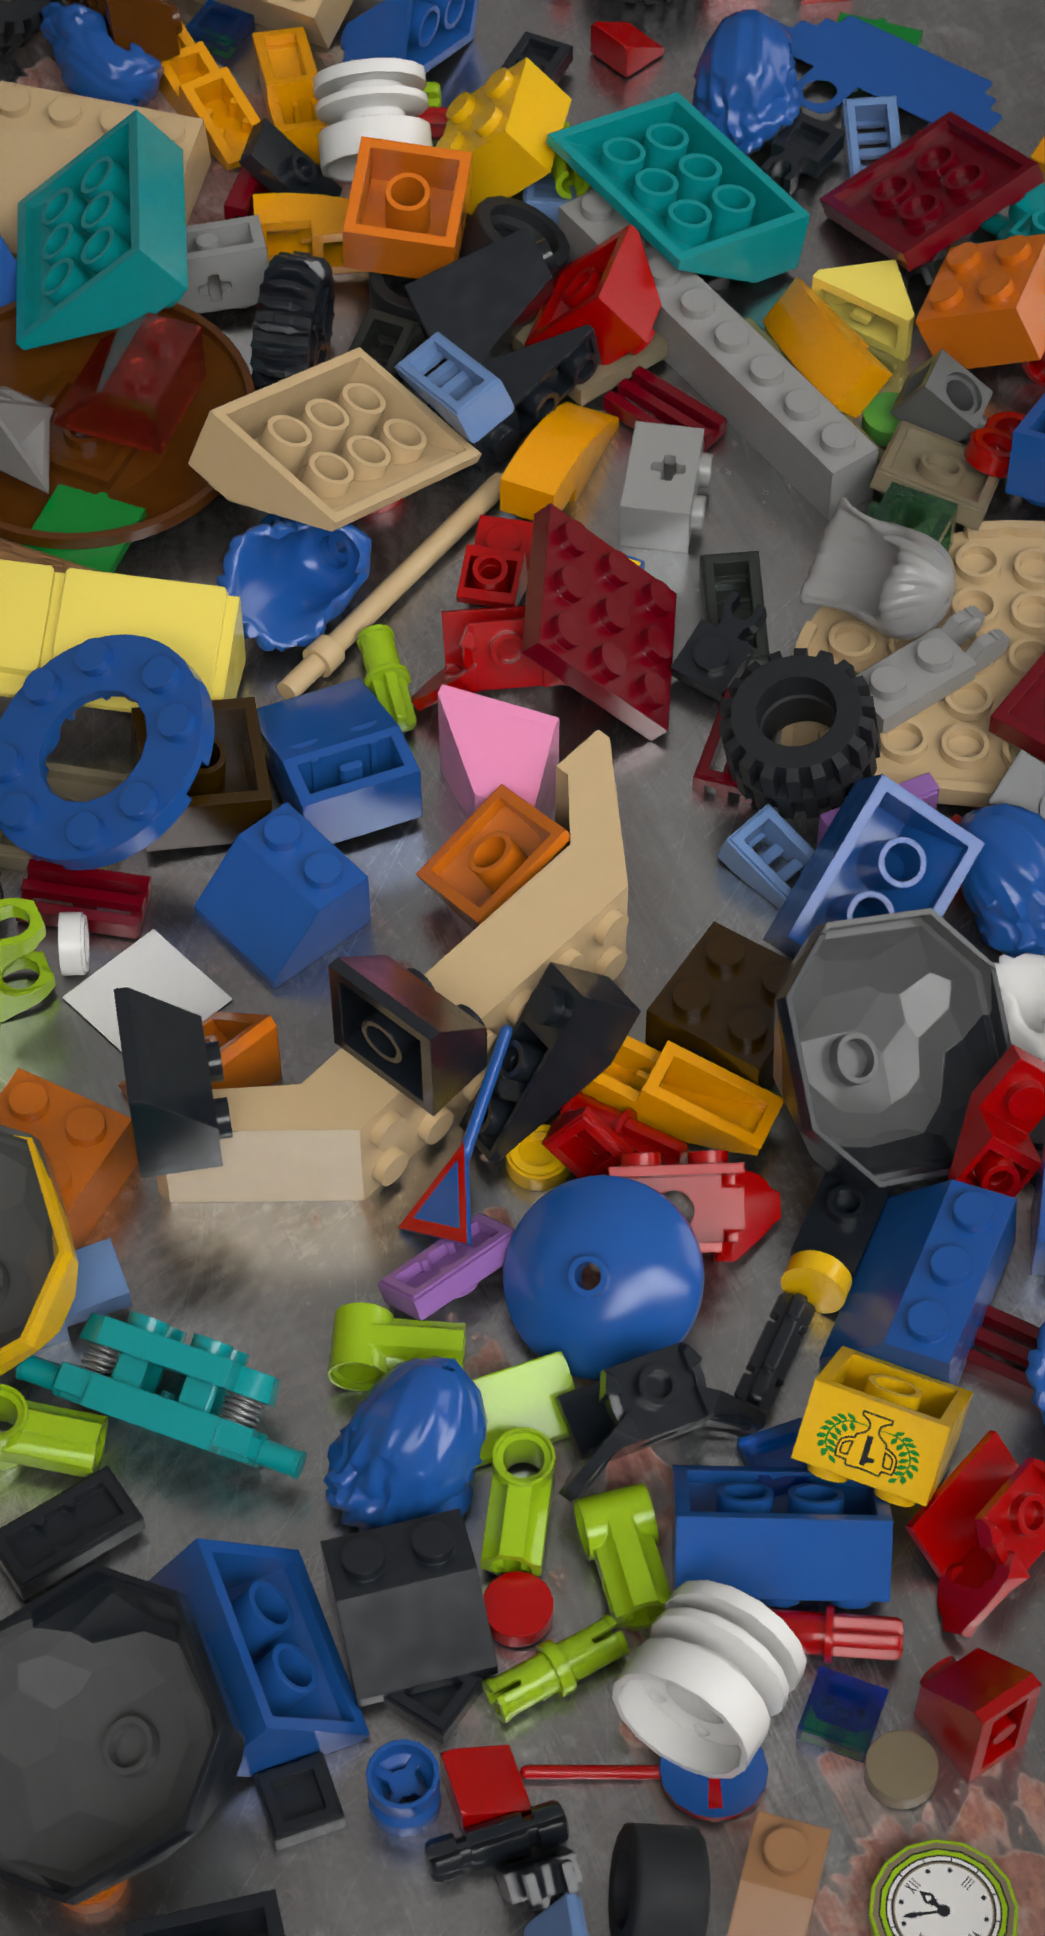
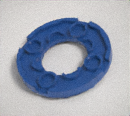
[0,635,215,870]

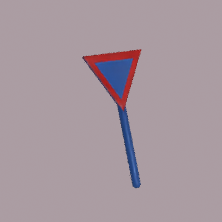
[398,1025,513,1246]

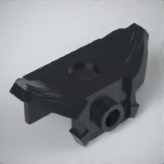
[555,1342,766,1502]

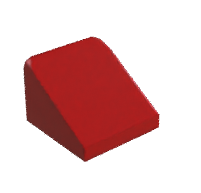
[590,21,664,78]
[541,1106,634,1178]
[439,1745,531,1836]

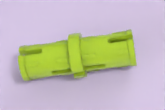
[482,1614,630,1724]

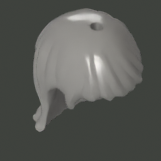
[800,497,956,640]

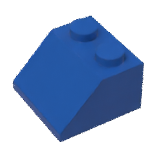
[194,802,371,990]

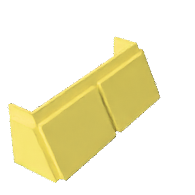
[0,559,246,713]

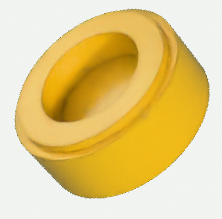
[506,1124,570,1191]
[781,1250,852,1314]

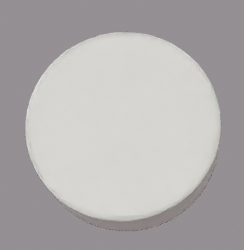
[58,912,90,976]

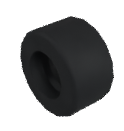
[608,1823,711,1936]

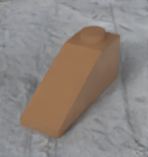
[727,1810,831,1936]

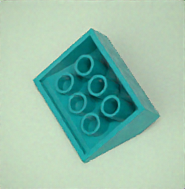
[546,92,810,283]
[16,109,188,350]

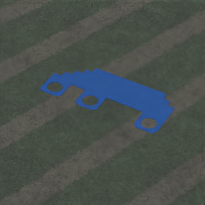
[779,15,1003,133]

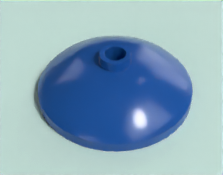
[503,1175,704,1381]

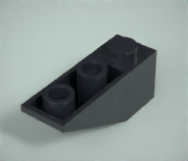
[427,324,602,474]
[459,962,641,1163]

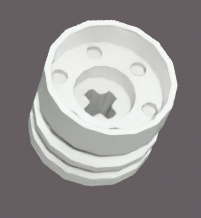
[312,58,432,183]
[612,1580,807,1778]

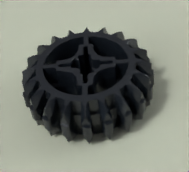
[250,251,336,391]

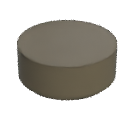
[864,1730,939,1809]

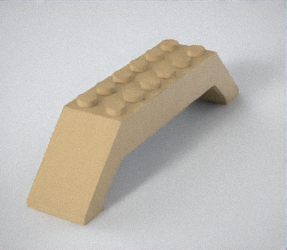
[156,730,629,1203]

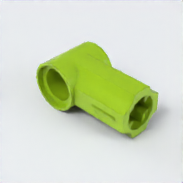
[327,1302,466,1392]
[0,1384,108,1478]
[480,1427,555,1577]
[574,1482,672,1632]

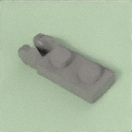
[856,605,1010,734]

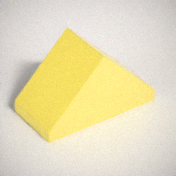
[812,259,915,361]

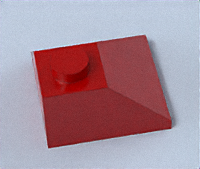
[524,224,662,365]

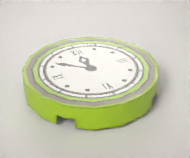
[868,1839,1019,1936]

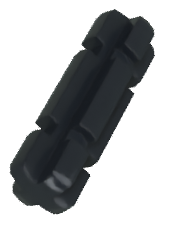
[734,1292,815,1414]
[424,1800,569,1883]

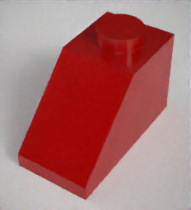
[914,1647,1042,1783]

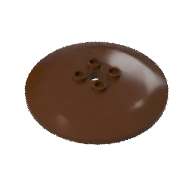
[0,301,255,550]

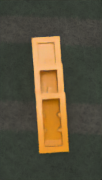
[159,21,261,171]

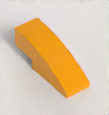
[252,26,329,164]
[252,193,368,275]
[762,277,893,419]
[500,402,619,521]
[581,1035,784,1156]

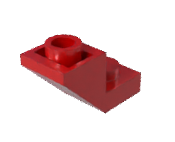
[456,515,533,607]
[948,1044,1045,1198]

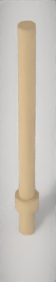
[277,472,502,699]

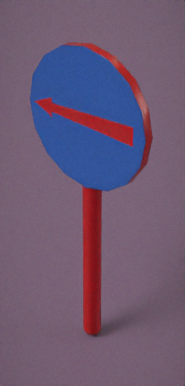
[520,1747,768,1822]

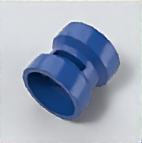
[366,1739,441,1838]

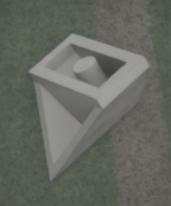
[0,386,54,494]

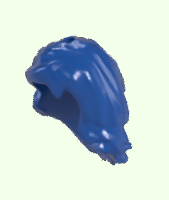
[39,2,165,107]
[692,9,800,156]
[216,518,372,652]
[958,803,1045,958]
[323,1356,488,1532]

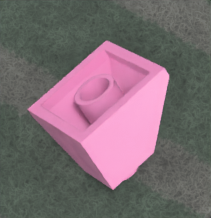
[438,684,559,819]

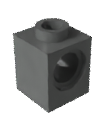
[890,349,993,444]

